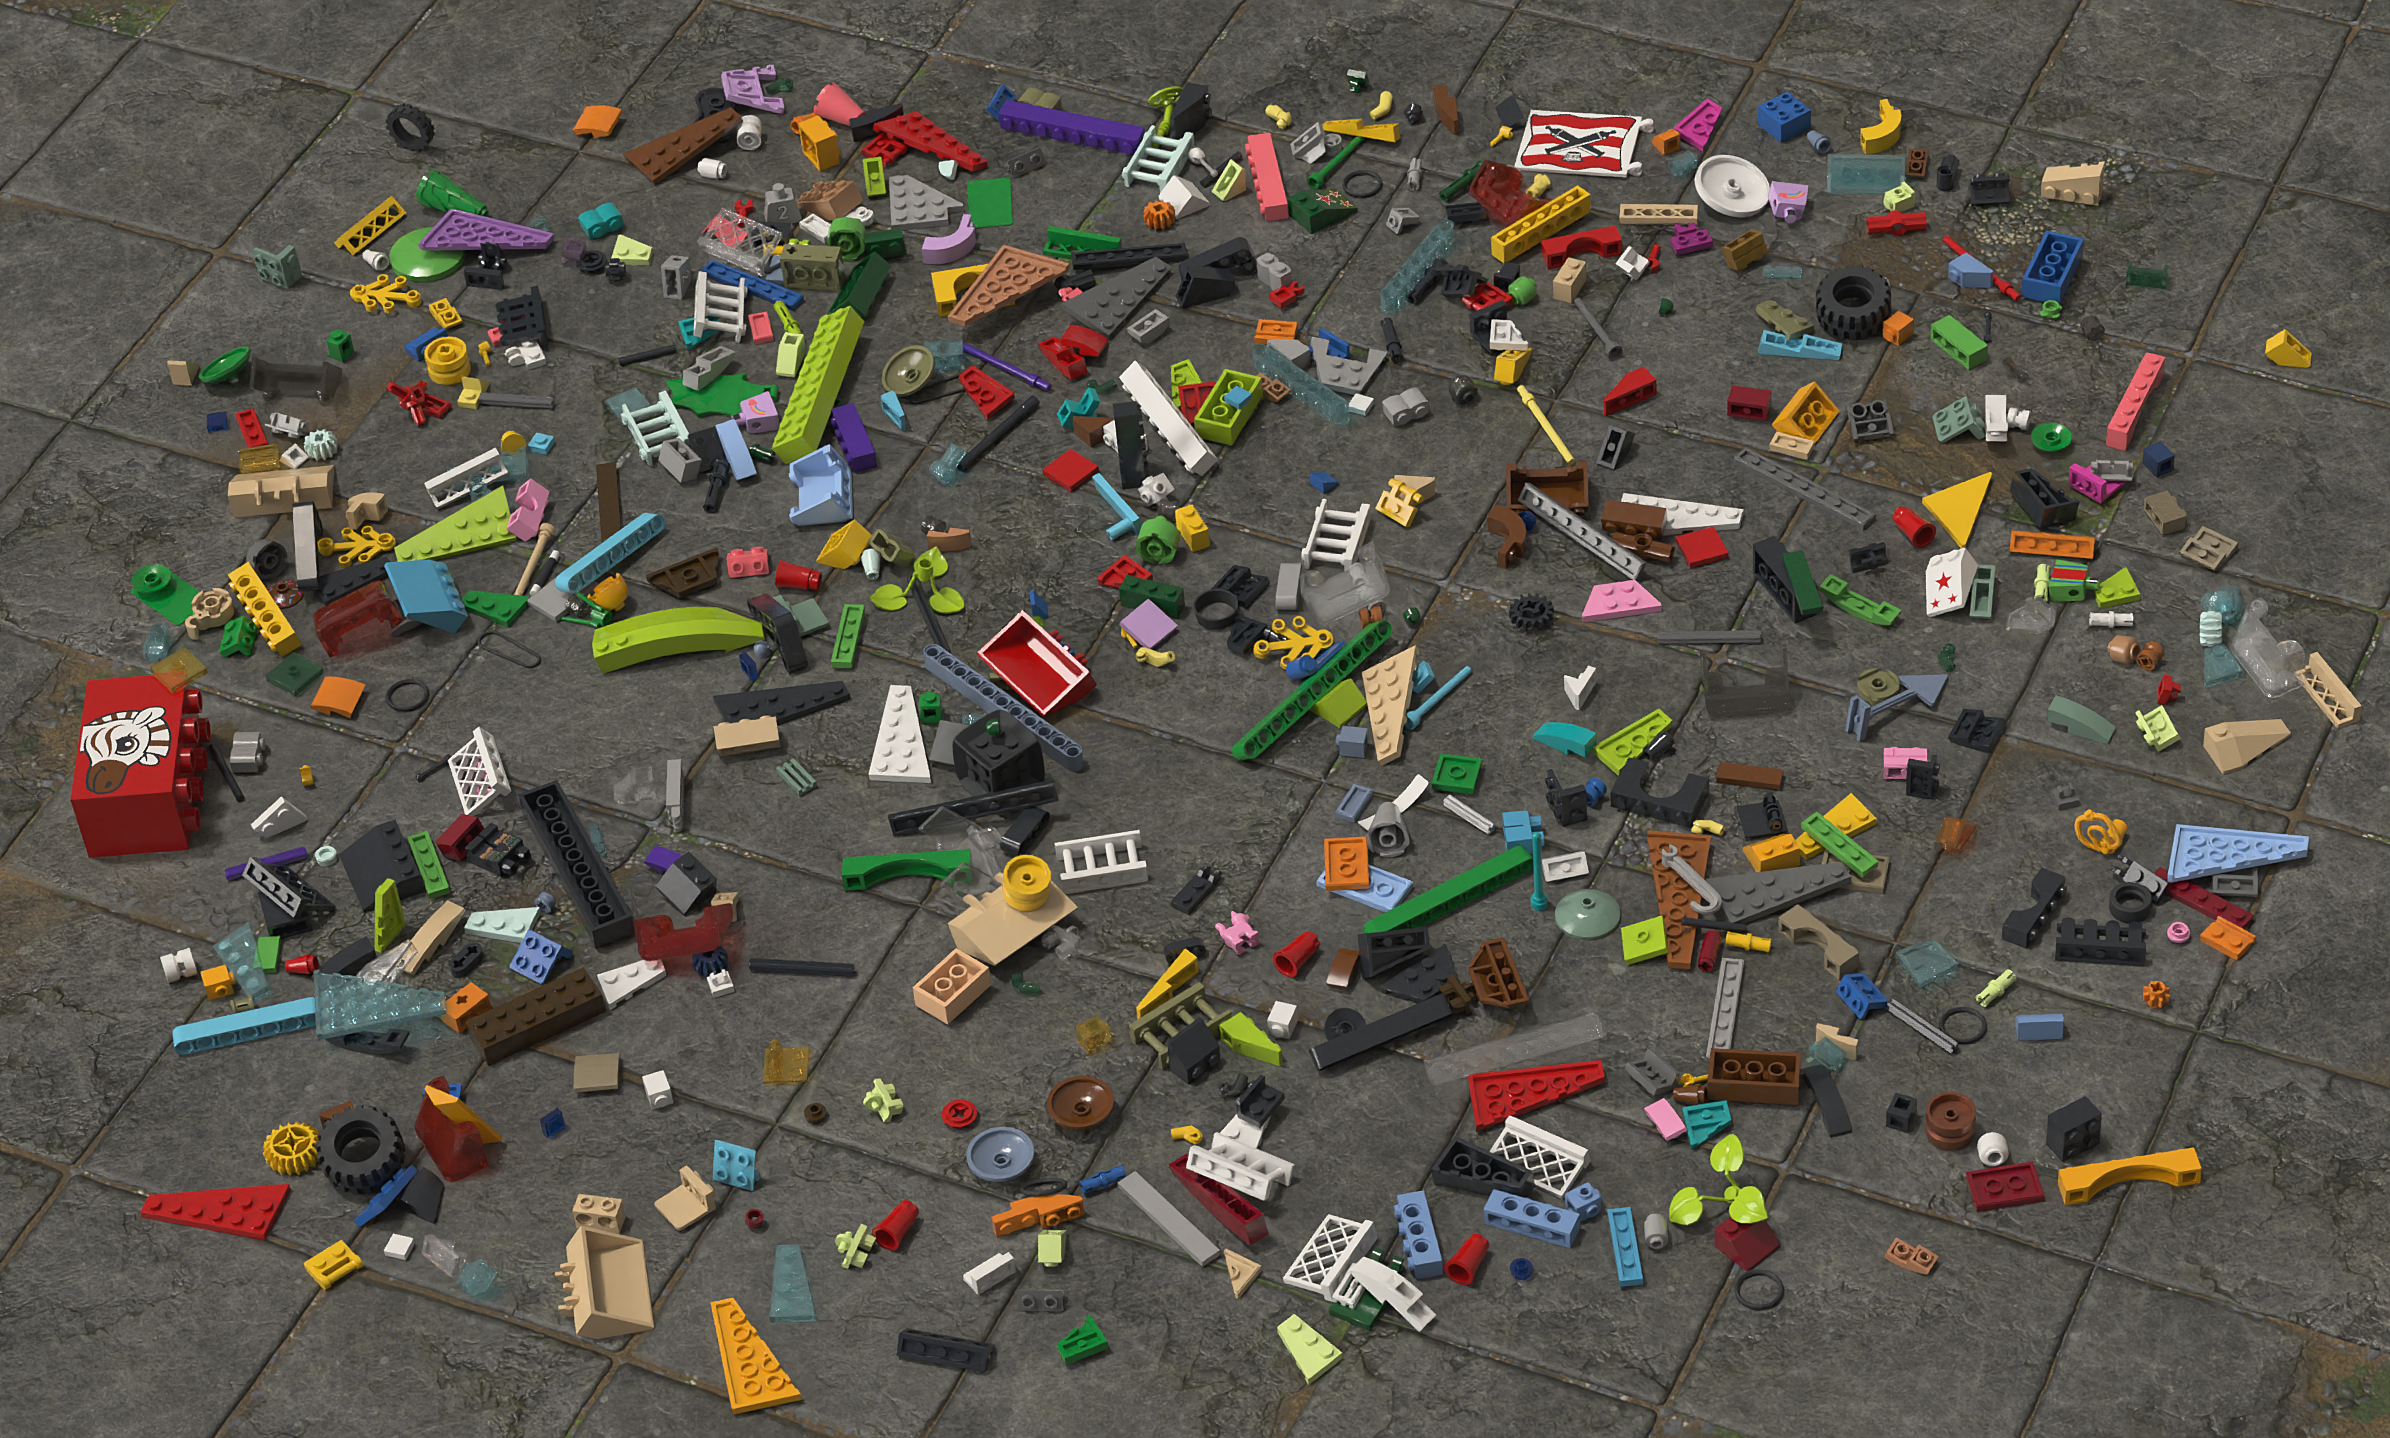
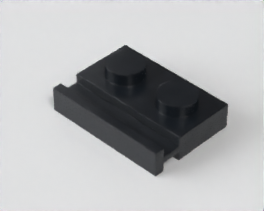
[1445,201,1487,224]

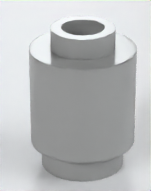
[1644,1214,1668,1249]

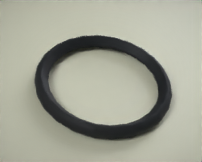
[1342,170,1382,197]
[386,679,429,711]
[1939,1007,1987,1044]
[1020,1178,1068,1196]
[1734,1269,1784,1309]

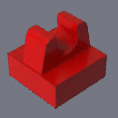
[2157,674,2181,705]

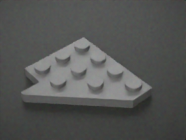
[889,175,964,230]

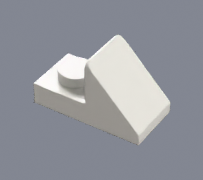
[1564,666,1596,710]

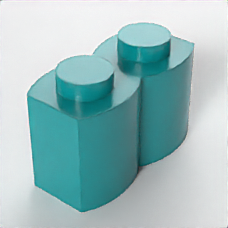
[578,202,624,239]

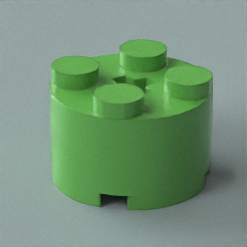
[826,217,866,262]
[1136,516,1181,564]

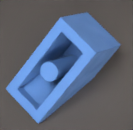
[1948,253,1993,288]

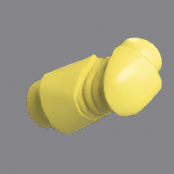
[1266,105,1292,129]
[1526,174,1551,200]

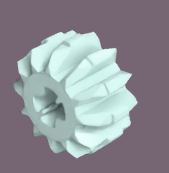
[304,429,338,461]
[2200,611,2222,647]

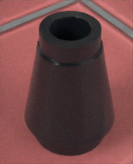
[1643,731,1675,761]

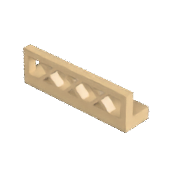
[1620,204,1698,225]
[2293,652,2362,729]

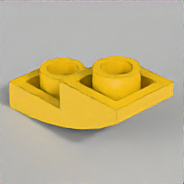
[429,298,463,329]

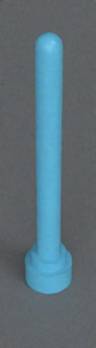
[1404,666,1472,730]

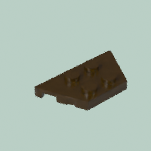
[646,547,719,598]

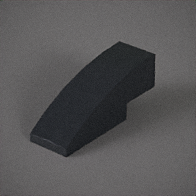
[849,103,904,142]
[311,936,378,993]

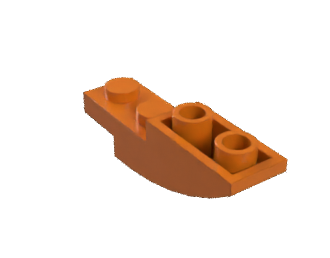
[991,1194,1085,1237]

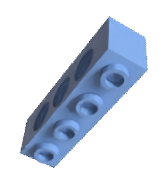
[1484,1189,1580,1248]
[1394,1190,1443,1280]

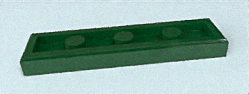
[1782,550,1823,615]

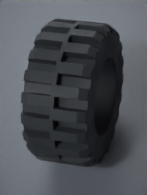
[1816,265,1891,340]
[316,1105,405,1194]

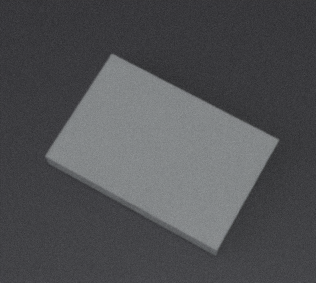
[527,578,598,622]

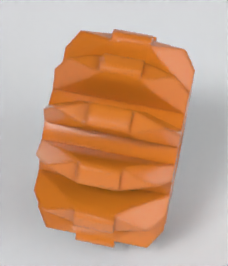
[1143,200,1176,230]

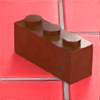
[1601,499,1667,539]

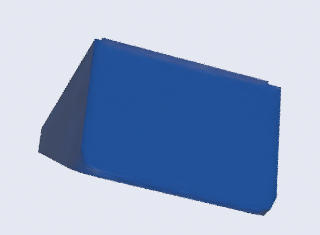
[1310,472,1339,494]
[1029,590,1049,619]

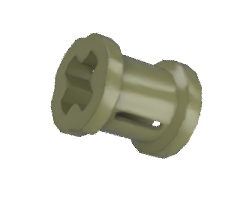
[230,995,255,1014]

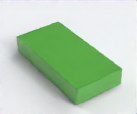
[254,936,281,974]

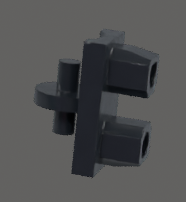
[1849,542,1888,572]

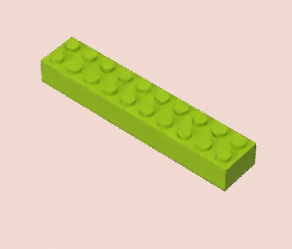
[772,306,864,464]

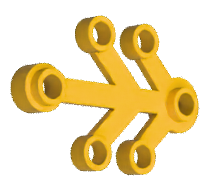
[350,274,422,313]
[318,526,396,568]
[1253,616,1333,670]

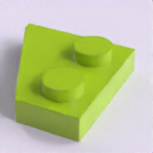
[2093,568,2140,609]

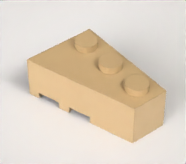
[2041,161,2105,206]

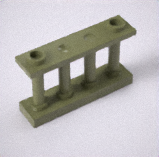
[1129,982,1232,1070]

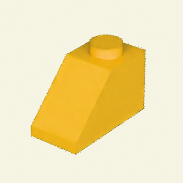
[2265,329,2312,368]

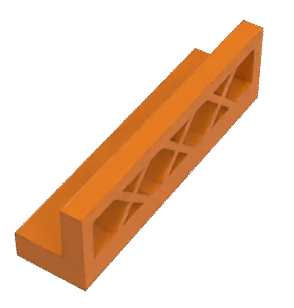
[2010,530,2096,559]

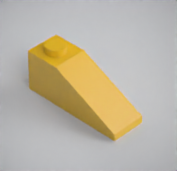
[1494,348,1532,385]

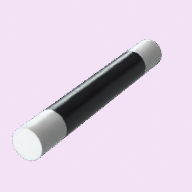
[530,550,560,596]

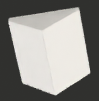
[1159,175,1210,219]

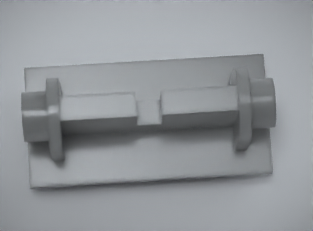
[265,412,308,439]
[2091,460,2133,481]

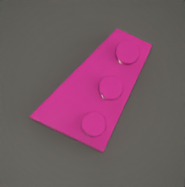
[1673,98,1722,152]

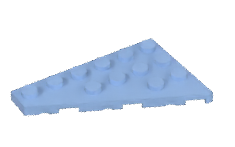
[2167,824,2309,882]

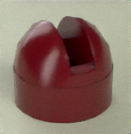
[745,1209,764,1229]

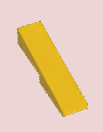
[1322,119,1401,142]
[1136,949,1199,1020]

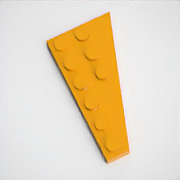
[711,1298,802,1415]

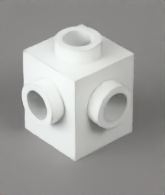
[1138,473,1174,506]

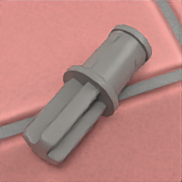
[1407,158,1422,191]

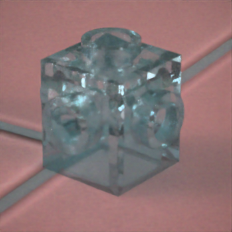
[456,1259,497,1296]

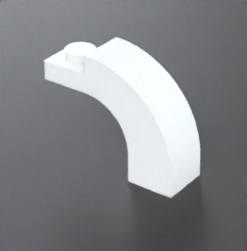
[1985,395,2008,441]

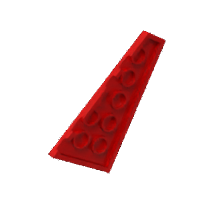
[873,112,988,172]
[140,1184,291,1240]

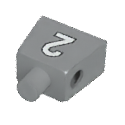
[764,183,802,223]
[661,255,691,300]

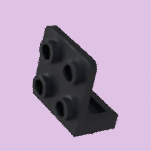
[1545,769,1587,827]

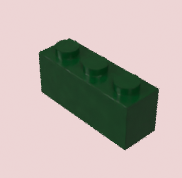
[1119,575,1185,619]

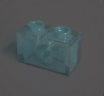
[924,339,965,371]

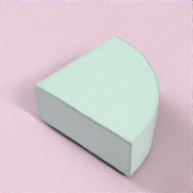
[939,160,958,180]

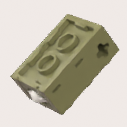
[780,244,845,291]

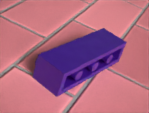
[829,403,877,473]

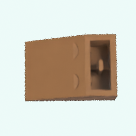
[797,180,864,221]

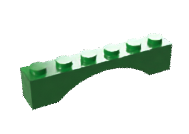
[842,849,973,891]

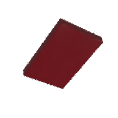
[1965,1161,2045,1212]

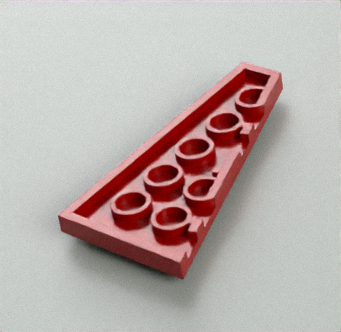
[1468,1060,1605,1132]

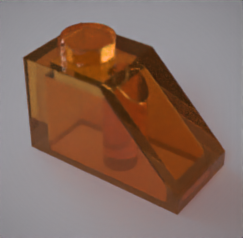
[1936,817,1977,851]

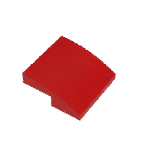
[1061,325,1108,356]

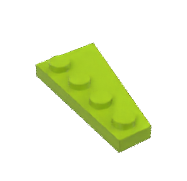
[1592,709,1672,776]

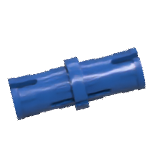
[1079,1165,1126,1195]

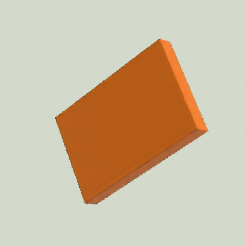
[1324,837,1369,891]

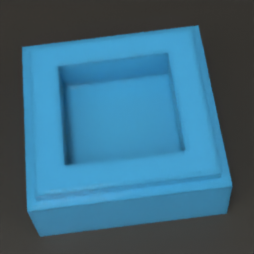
[1224,386,1252,409]

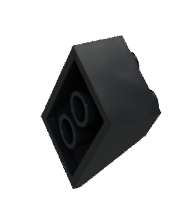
[1170,83,1212,140]

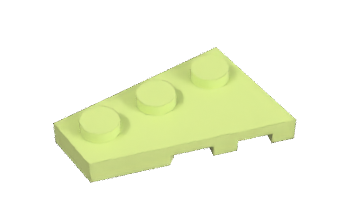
[1277,1314,1343,1385]

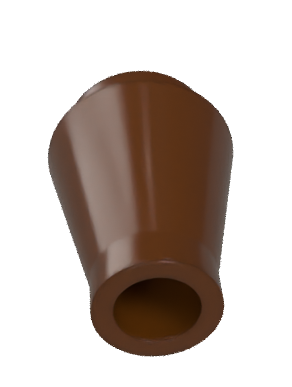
[1673,1084,1708,1105]

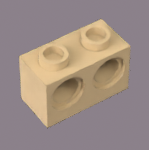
[572,1194,626,1234]

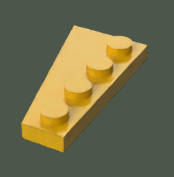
[1795,793,1877,860]

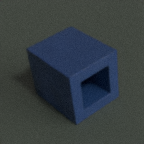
[2142,441,2175,477]

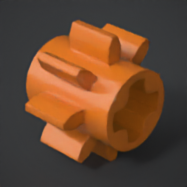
[2143,981,2170,1008]

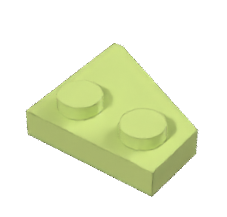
[612,235,653,265]

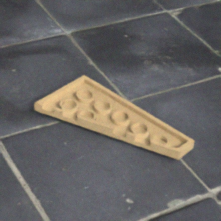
[1362,645,1419,765]

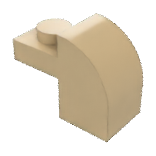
[346,493,388,529]

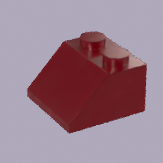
[1714,1217,1780,1271]

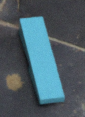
[1758,330,1842,360]

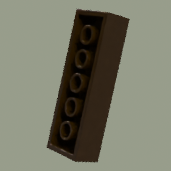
[465,967,606,1066]

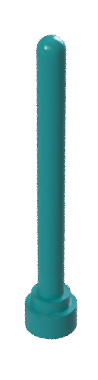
[1530,832,1548,911]

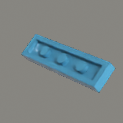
[1607,1207,1643,1287]

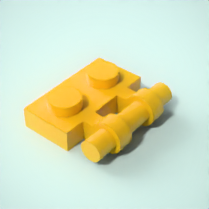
[1376,478,1424,527]

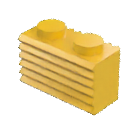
[1175,505,1210,552]

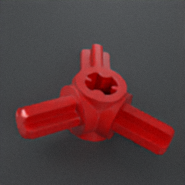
[387,380,428,426]

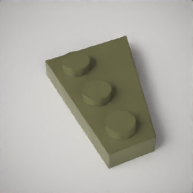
[1756,300,1814,341]

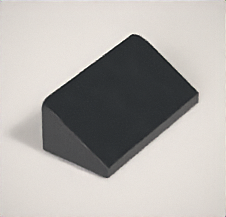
[1495,95,1524,130]

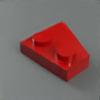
[1096,555,1153,588]

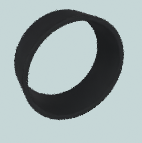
[1193,589,1238,629]

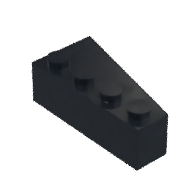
[1113,401,1148,490]
[1431,1136,1535,1198]

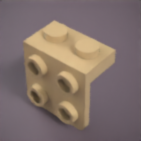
[655,1165,716,1231]

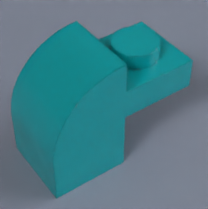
[1057,387,1100,429]

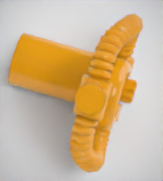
[2075,809,2128,855]

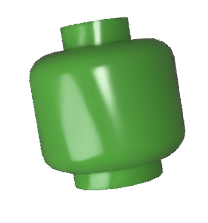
[1508,276,1537,305]

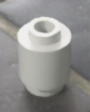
[698,158,727,180]

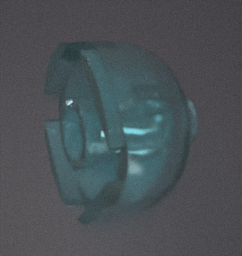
[2200,585,2244,624]

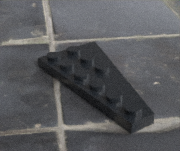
[713,681,851,726]

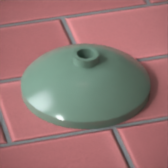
[1555,889,1621,940]

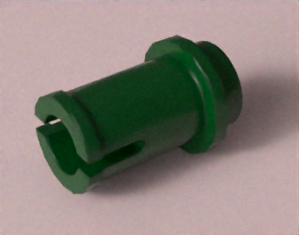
[749,444,775,463]

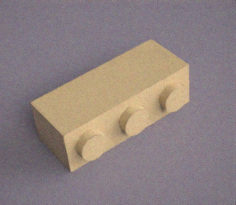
[713,716,781,757]

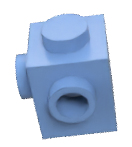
[1565,1182,1602,1222]

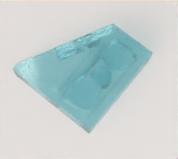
[2204,643,2243,688]

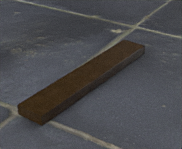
[596,462,621,543]

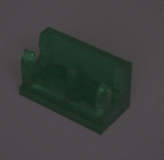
[2126,261,2169,289]

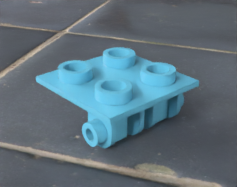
[713,1140,761,1191]

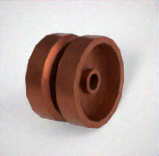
[1925,1091,1976,1150]

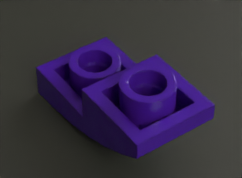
[644,846,682,874]

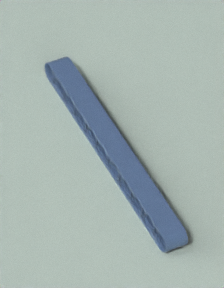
[923,644,1084,772]

